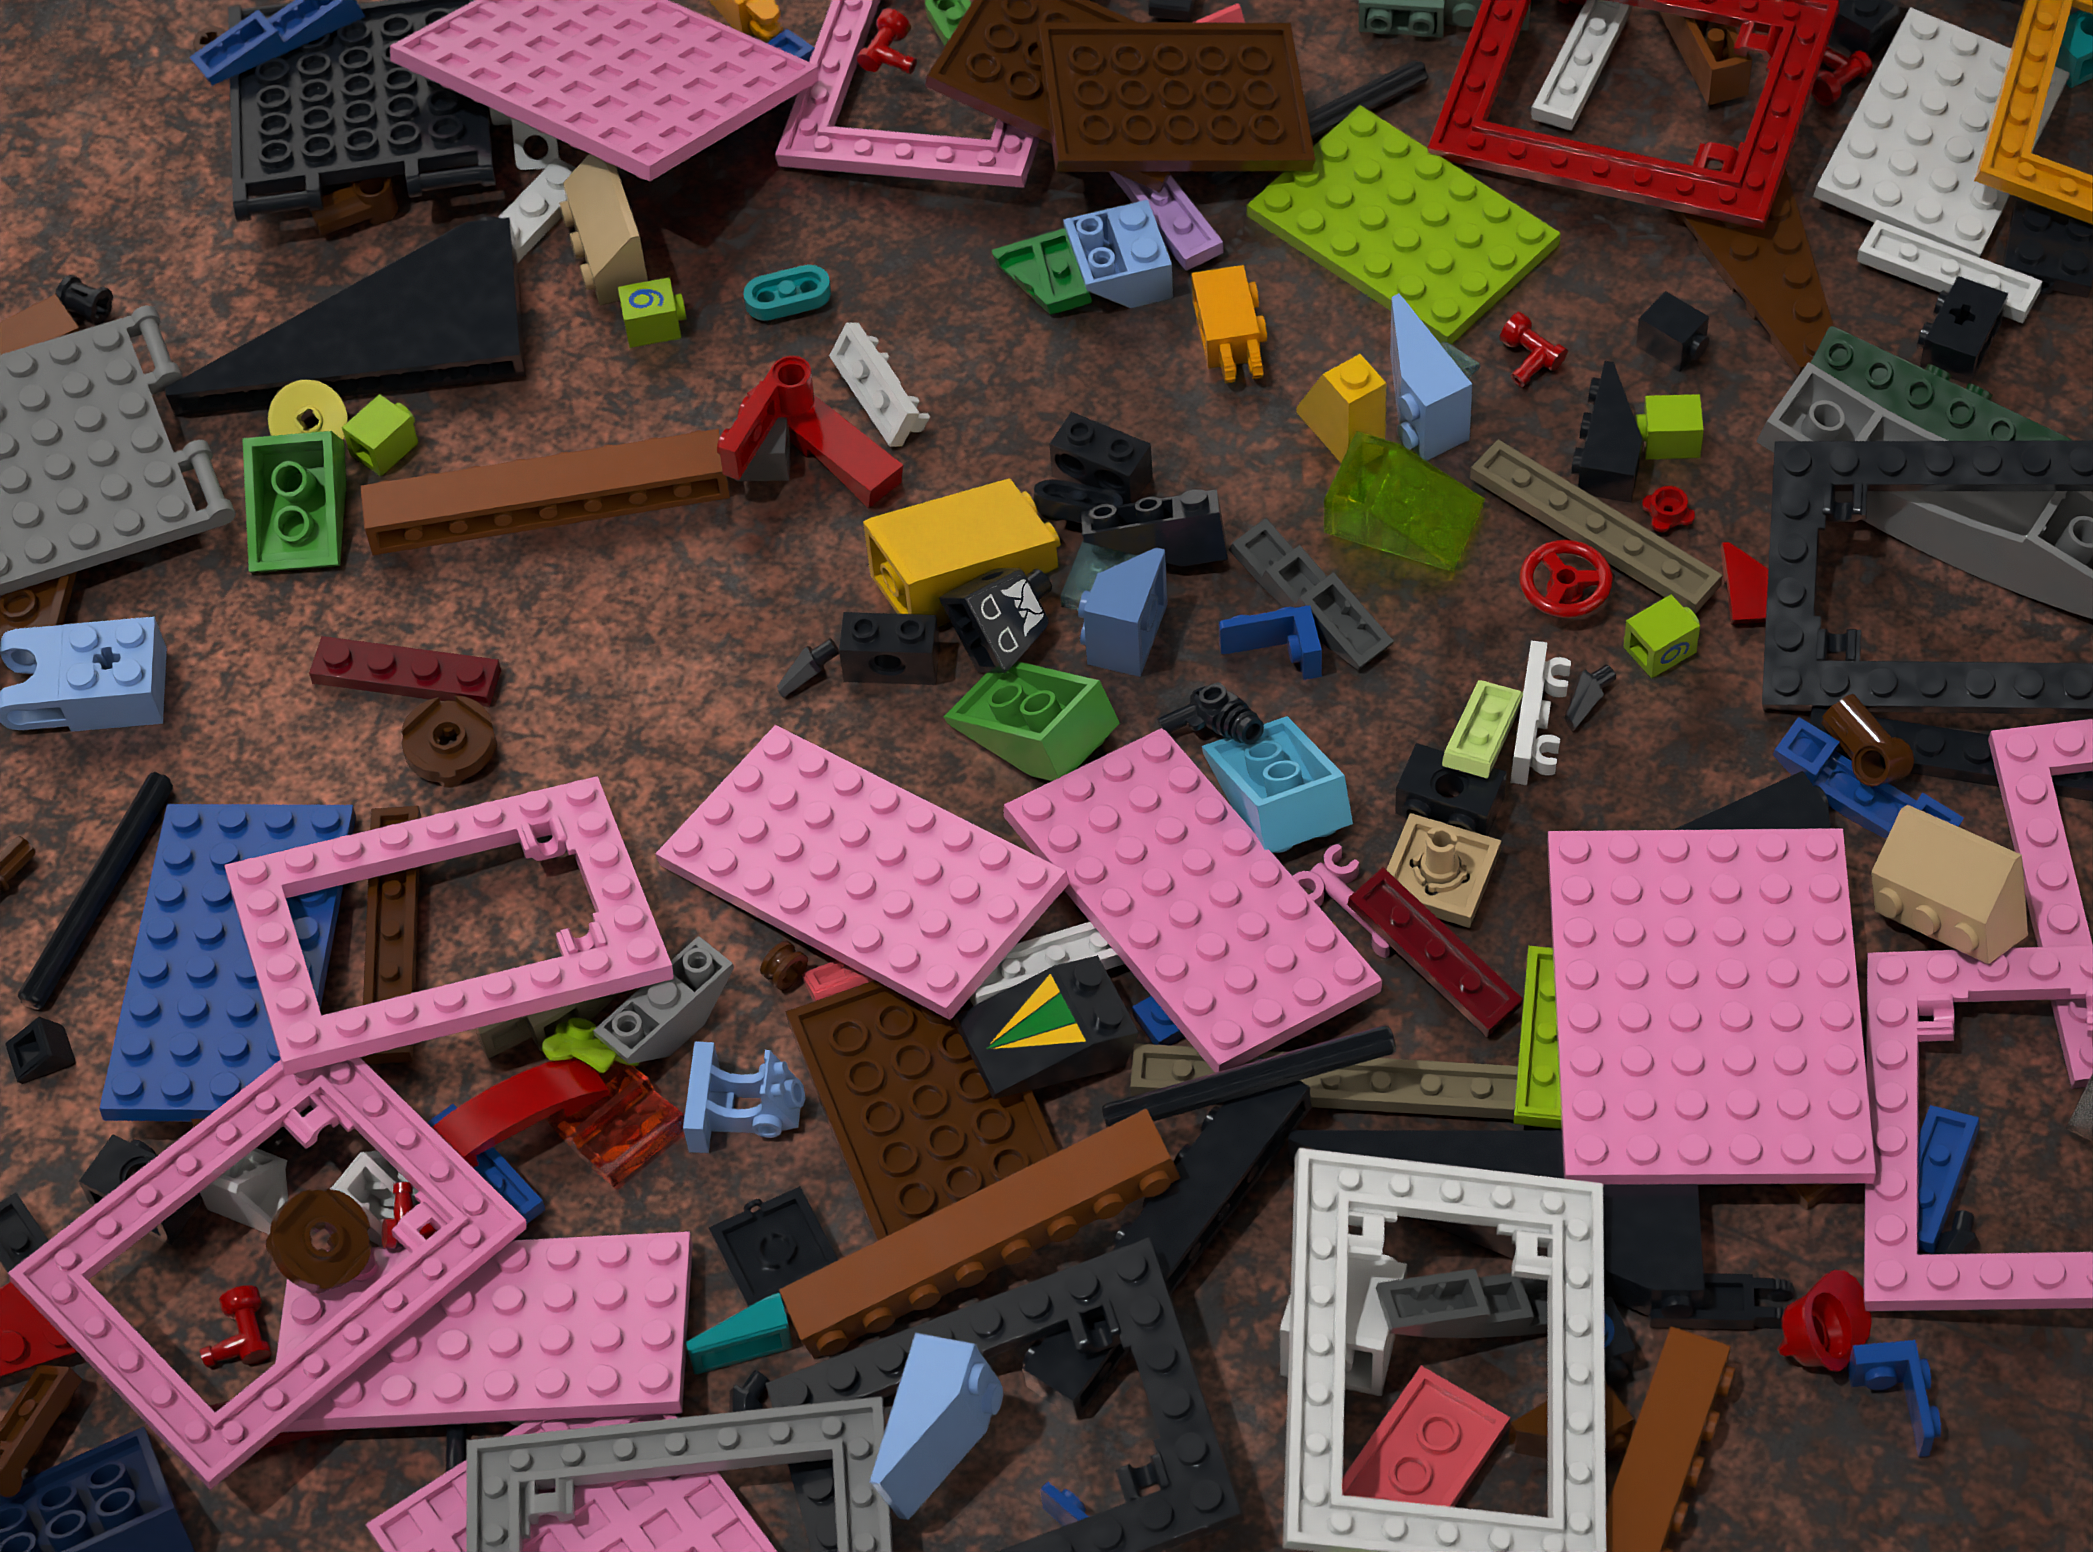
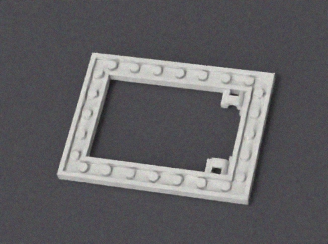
[1283,1148,1606,1552]

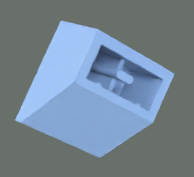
[1063,200,1173,308]

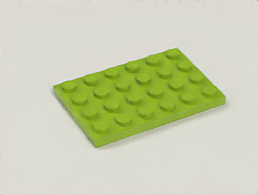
[1247,105,1561,348]

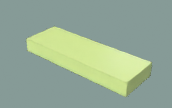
[1442,680,1523,778]

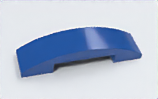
[1773,717,1964,839]

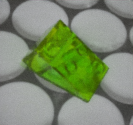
[1324,431,1485,572]

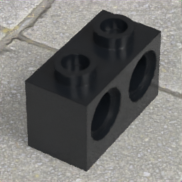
[1049,412,1153,505]

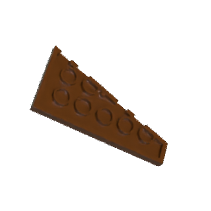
[1674,167,1834,377]

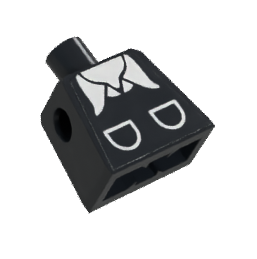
[939,568,1052,673]

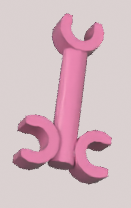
[1293,844,1390,958]

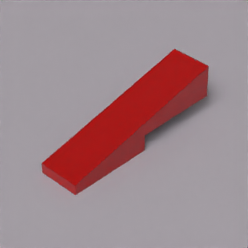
[747,386,903,508]

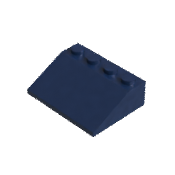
[0,1426,195,1552]

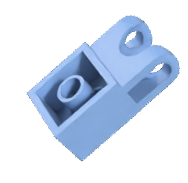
[0,617,167,732]

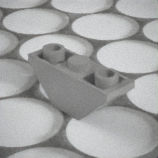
[593,936,734,1064]

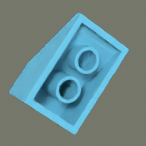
[1202,716,1353,853]

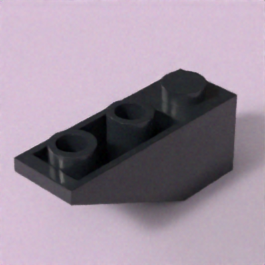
[1571,361,1642,503]
[1081,489,1228,567]

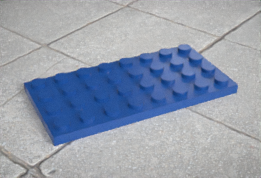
[99,804,356,1121]

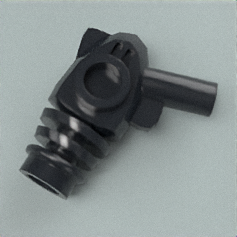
[1157,682,1264,745]

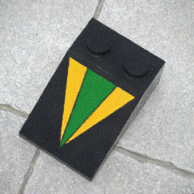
[954,955,1139,1099]

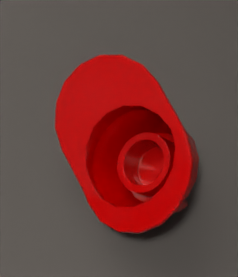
[1777,1270,1872,1372]

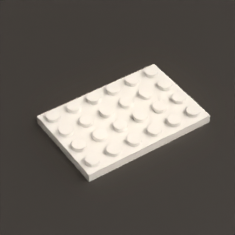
[1813,7,2070,258]

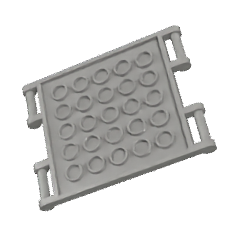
[0,305,236,595]

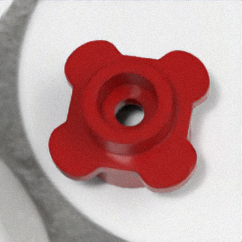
[1642,486,1695,532]

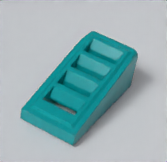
[686,1292,793,1374]

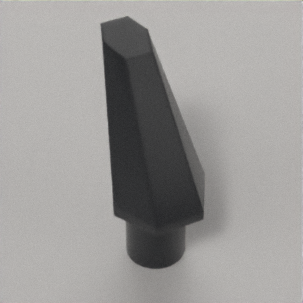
[777,638,839,698]
[1564,664,1616,731]
[1934,1210,1979,1254]
[729,1371,770,1413]

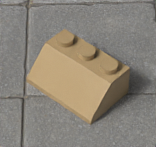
[559,154,648,305]
[1871,805,2028,964]

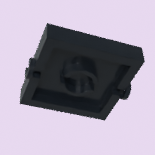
[2002,200,2093,298]
[708,1186,838,1308]

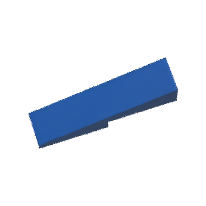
[189,0,365,86]

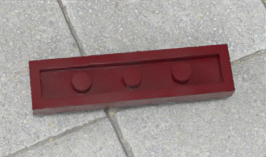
[309,636,501,708]
[1347,867,1523,1037]

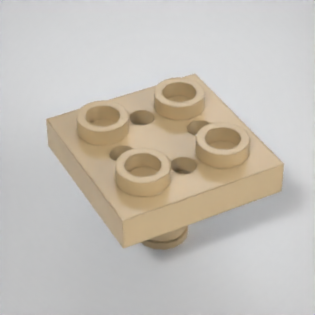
[1387,813,1502,928]

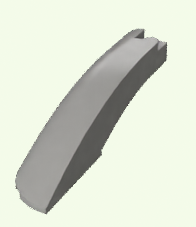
[1756,362,2093,619]

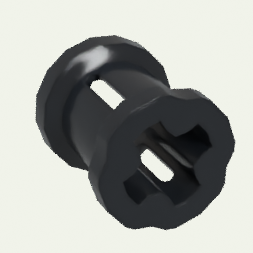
[55,275,113,325]

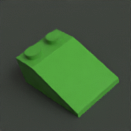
[243,431,346,573]
[944,661,1120,781]

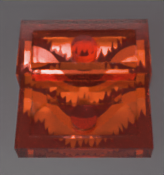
[546,1060,685,1187]

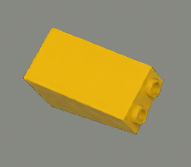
[863,478,1060,628]

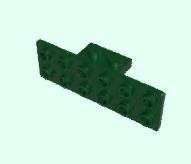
[1810,326,2072,441]

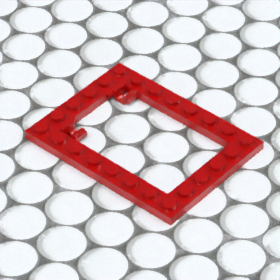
[1427,0,1840,230]

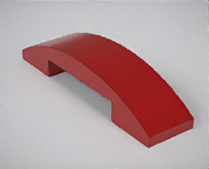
[432,1057,610,1168]

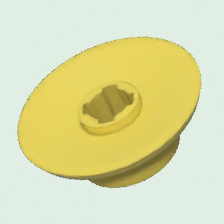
[268,380,348,440]

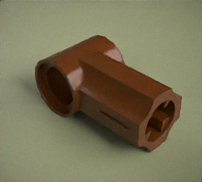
[311,176,398,236]
[1821,694,1914,786]

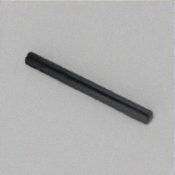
[1205,60,1428,186]
[18,772,173,1010]
[1102,1025,1396,1128]

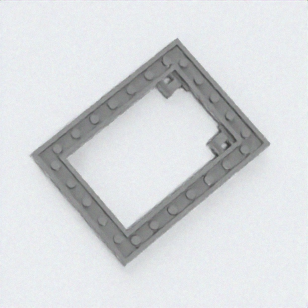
[467,1397,893,1552]

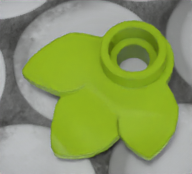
[542,1018,639,1073]

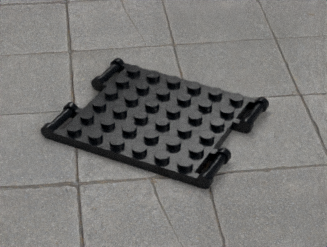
[228,0,496,222]

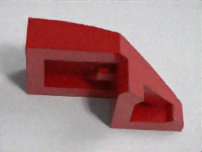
[1721,542,1768,624]

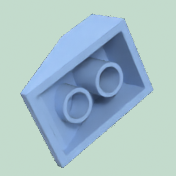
[1390,293,1472,462]
[869,1333,1003,1520]

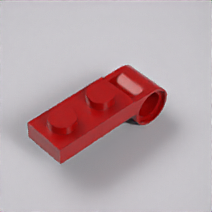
[717,356,815,480]

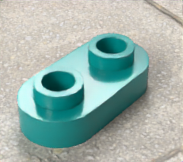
[743,265,831,320]

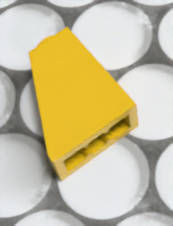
[1296,354,1387,471]

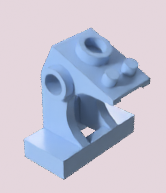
[683,1042,805,1153]

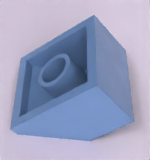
[1078,548,1167,677]

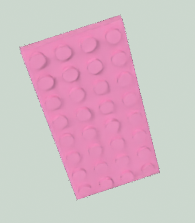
[655,725,1070,1020]
[1004,728,1382,1073]
[275,1232,693,1432]

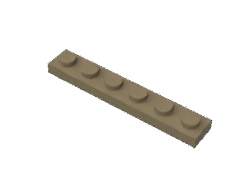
[1470,439,1723,614]

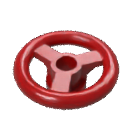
[1519,540,1613,618]

